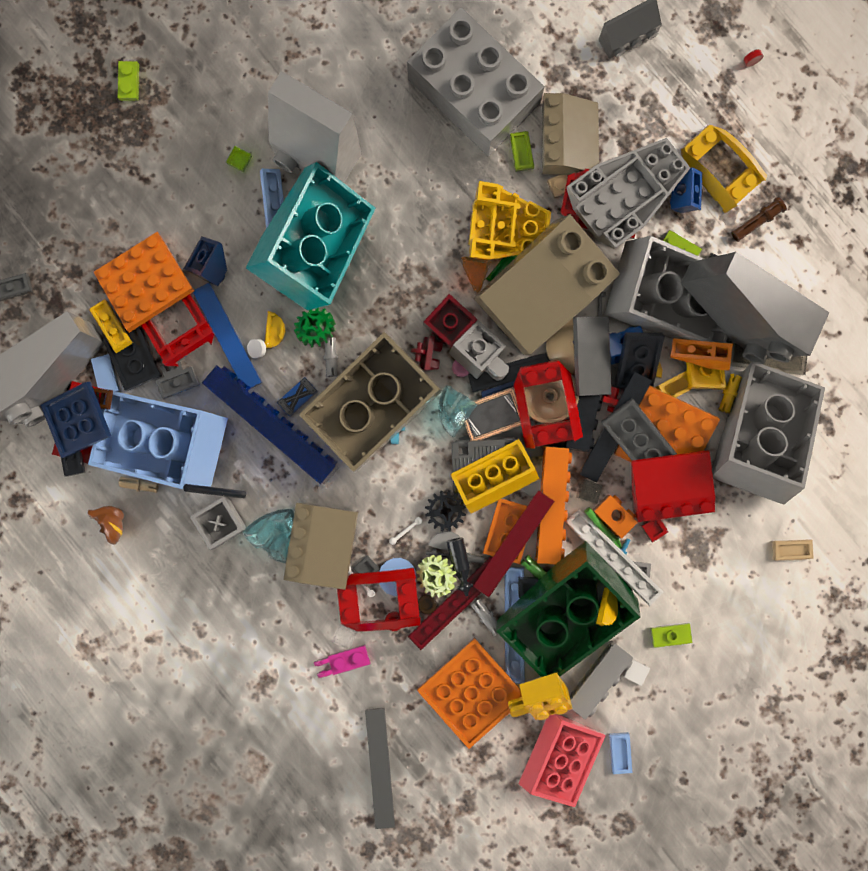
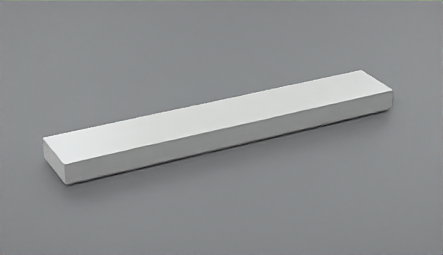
[565,509,664,606]

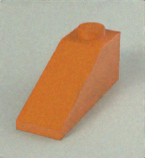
[670,338,733,371]

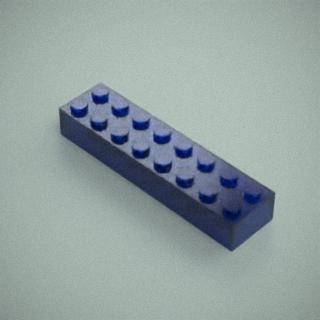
[202,365,340,485]

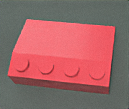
[518,714,606,807]

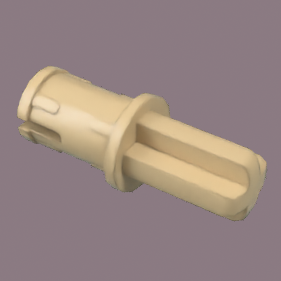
[119,476,159,493]

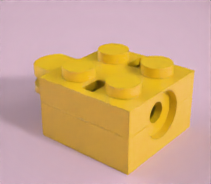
[508,673,573,720]

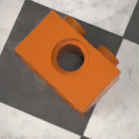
[593,495,638,539]

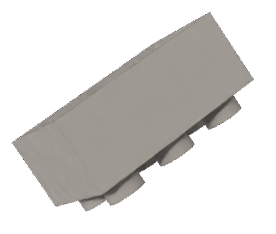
[407,8,545,156]

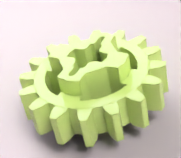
[416,555,457,598]

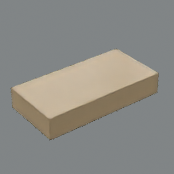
[772,539,814,561]

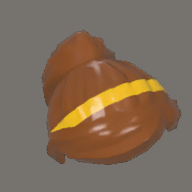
[88,506,124,545]

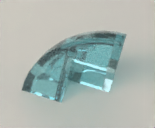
[438,385,478,438]
[242,509,294,563]

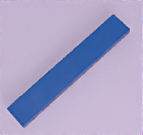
[193,283,262,392]

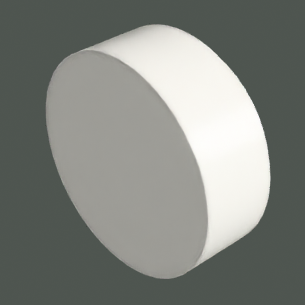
[247,339,266,358]

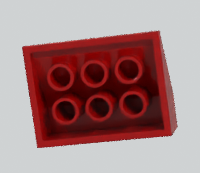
[631,450,715,522]

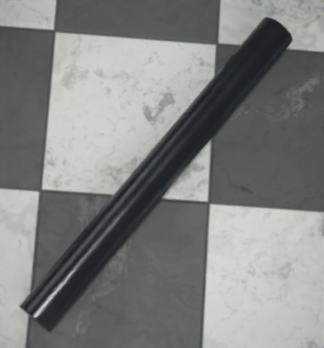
[183,484,246,499]

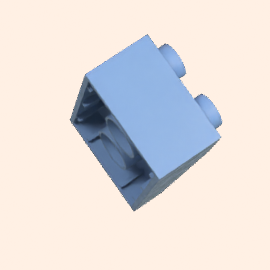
[88,391,228,489]

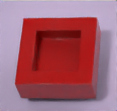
[641,519,668,543]

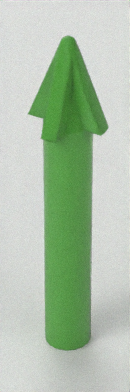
[584,507,622,549]

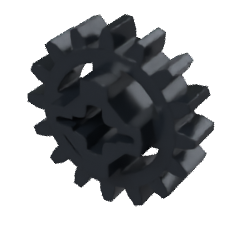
[425,490,466,532]

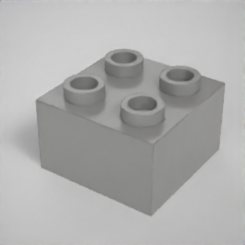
[190,496,247,550]

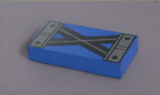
[277,377,318,417]

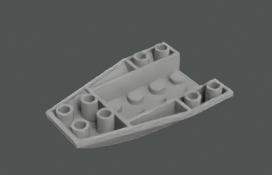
[566,138,690,249]

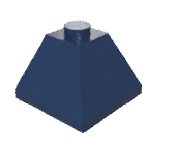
[183,236,227,286]

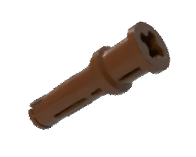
[731,197,787,242]

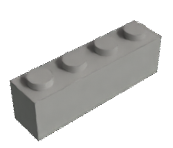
[569,641,633,720]

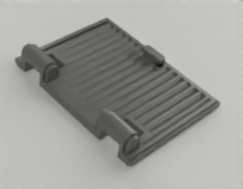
[451,437,521,493]

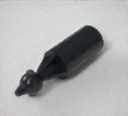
[446,537,473,596]

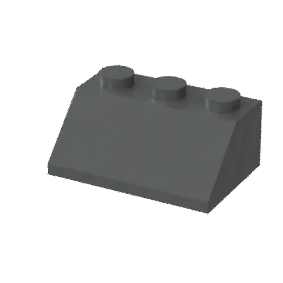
[598,0,662,59]

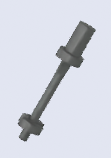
[426,548,484,564]

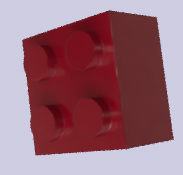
[423,294,478,350]

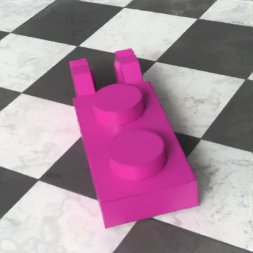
[314,645,371,678]

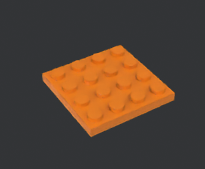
[94,231,194,333]
[614,386,720,462]
[417,637,522,749]

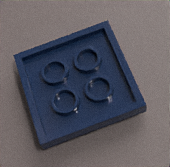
[41,382,111,459]

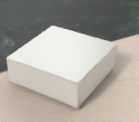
[623,659,650,686]

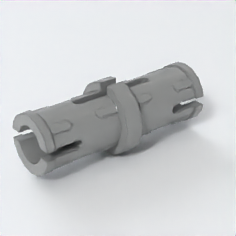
[323,338,338,377]
[470,598,497,637]

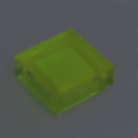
[226,146,252,173]

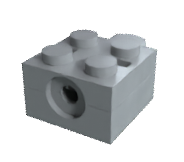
[449,320,509,381]

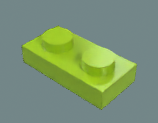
[118,61,139,101]
[663,230,702,256]

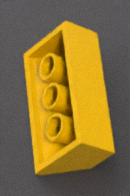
[450,439,540,514]

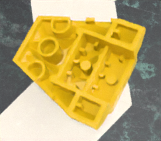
[468,181,551,260]

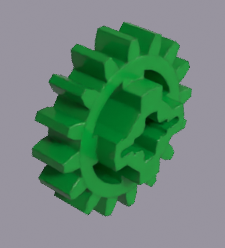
[294,308,336,348]

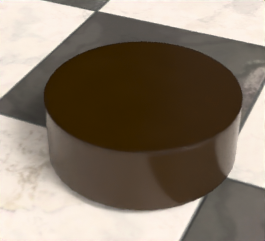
[418,594,437,614]

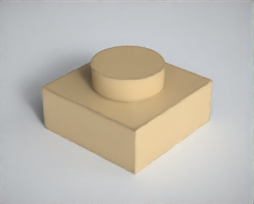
[547,175,567,199]

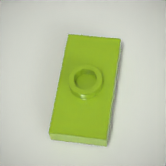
[650,623,693,648]

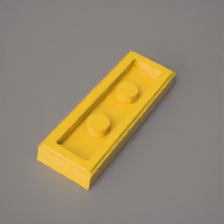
[89,299,133,353]

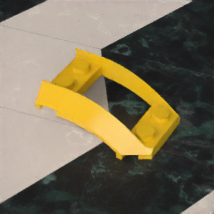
[680,124,767,213]

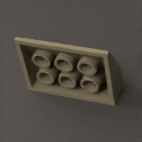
[542,93,599,175]
[283,503,358,589]

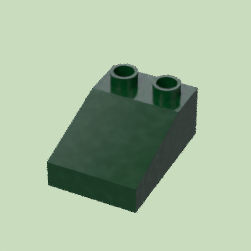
[496,541,641,677]

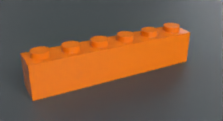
[535,446,572,565]

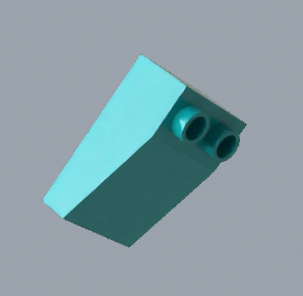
[246,162,376,310]

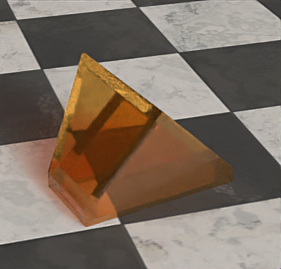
[461,256,491,295]

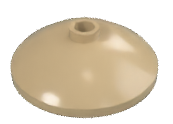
[546,318,575,375]
[524,375,579,424]

